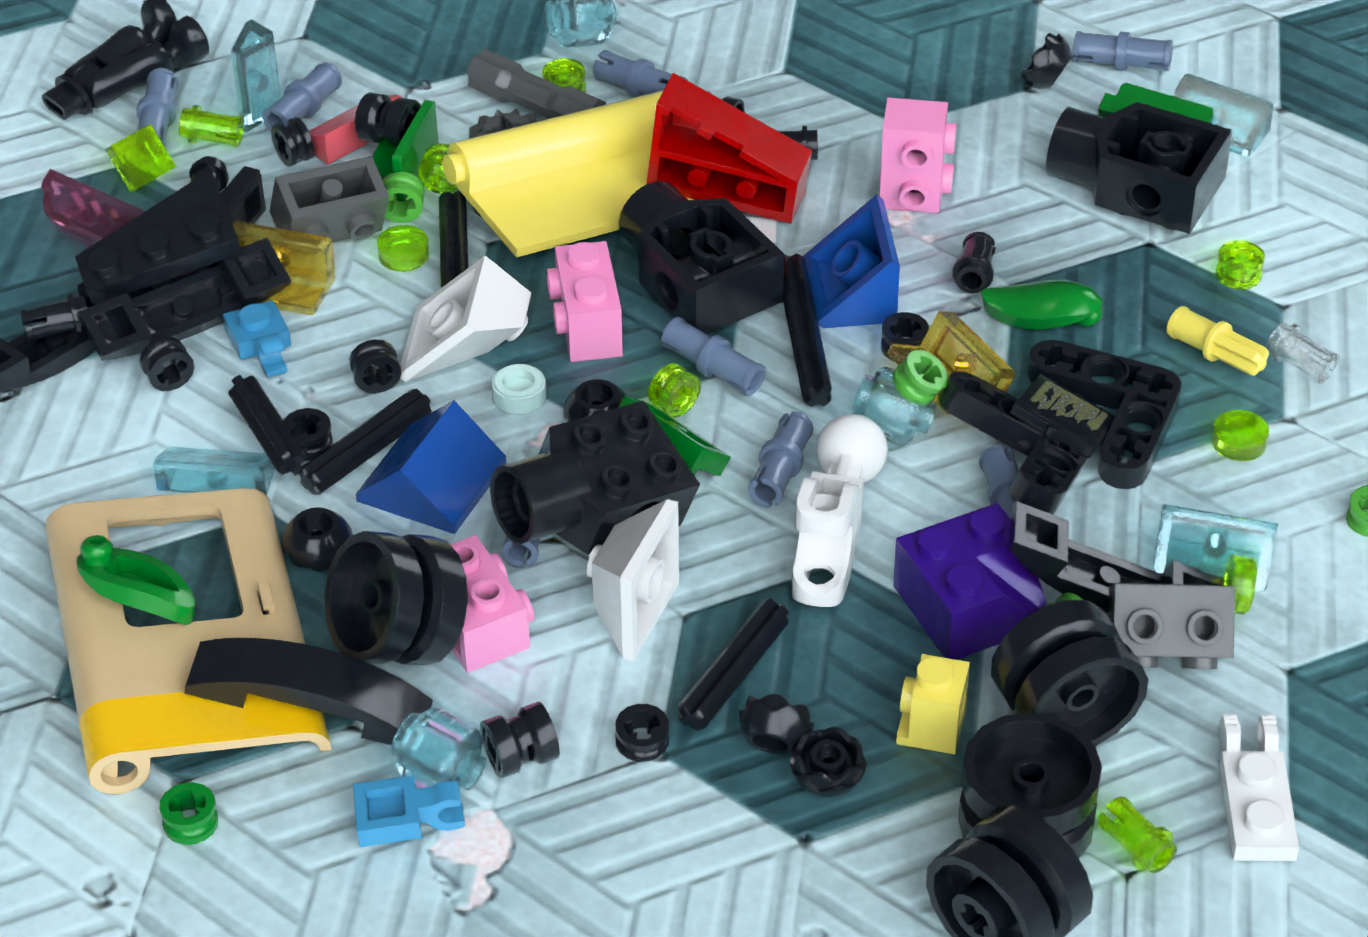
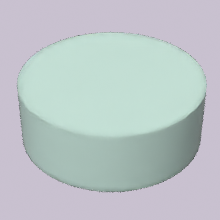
[492,364,546,414]

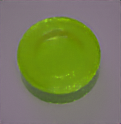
[377,225,429,272]
[1212,410,1269,461]
[1223,554,1257,615]

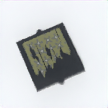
[1010,374,1115,458]

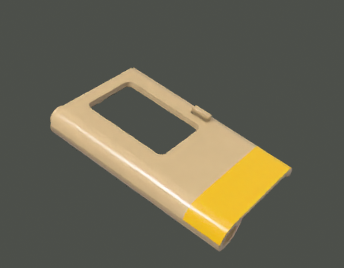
[45,488,332,794]

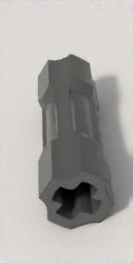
[467,48,606,119]

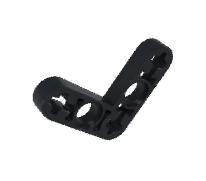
[1027,340,1182,489]
[939,371,1088,515]

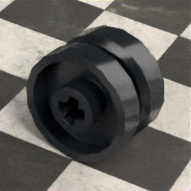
[324,531,468,665]
[991,600,1149,746]
[958,713,1102,858]
[926,806,1093,937]

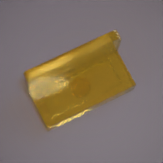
[233,221,336,315]
[887,311,1016,415]

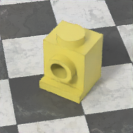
[896,654,970,755]

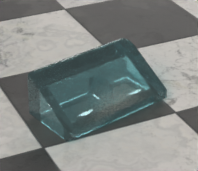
[231,19,281,133]
[1173,74,1274,157]
[153,446,275,496]
[1152,504,1278,592]

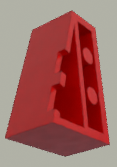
[647,73,812,224]

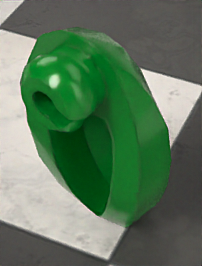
[981,280,1103,330]
[76,535,195,625]

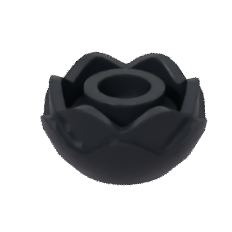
[1021,33,1072,89]
[563,379,626,422]
[282,507,353,572]
[738,694,814,755]
[790,727,867,797]

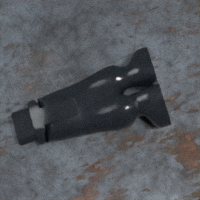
[42,0,209,120]

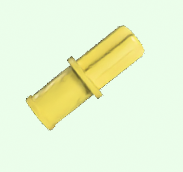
[1167,306,1269,376]

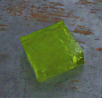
[105,123,176,193]

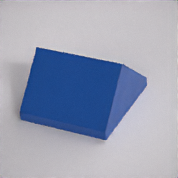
[802,194,900,328]
[356,400,507,534]

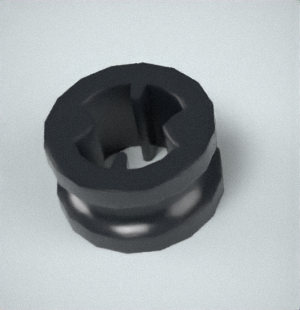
[271,117,314,167]
[881,312,929,363]
[139,337,195,391]
[349,339,401,393]
[284,408,333,461]
[615,704,669,762]

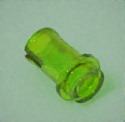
[179,105,244,147]
[1098,797,1177,873]

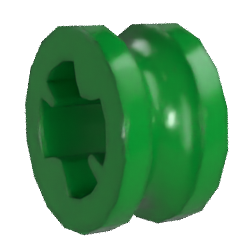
[159,782,218,845]

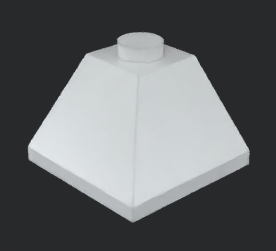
[400,256,531,382]
[587,499,679,662]

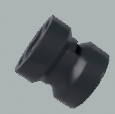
[355,92,421,147]
[480,702,560,778]

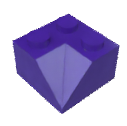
[893,503,1047,660]

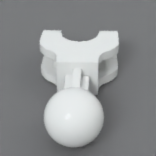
[792,414,888,607]

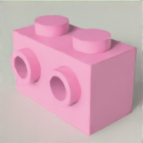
[880,98,957,213]
[546,241,623,362]
[450,535,534,673]

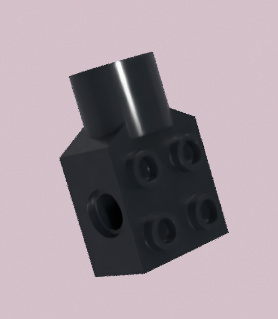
[1046,102,1232,234]
[619,181,784,334]
[490,400,700,555]

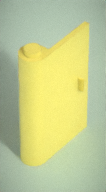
[442,91,694,258]

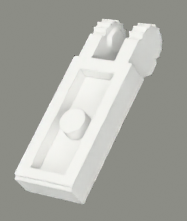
[1219,714,1299,861]

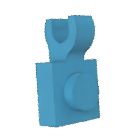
[223,300,291,378]
[353,775,465,847]

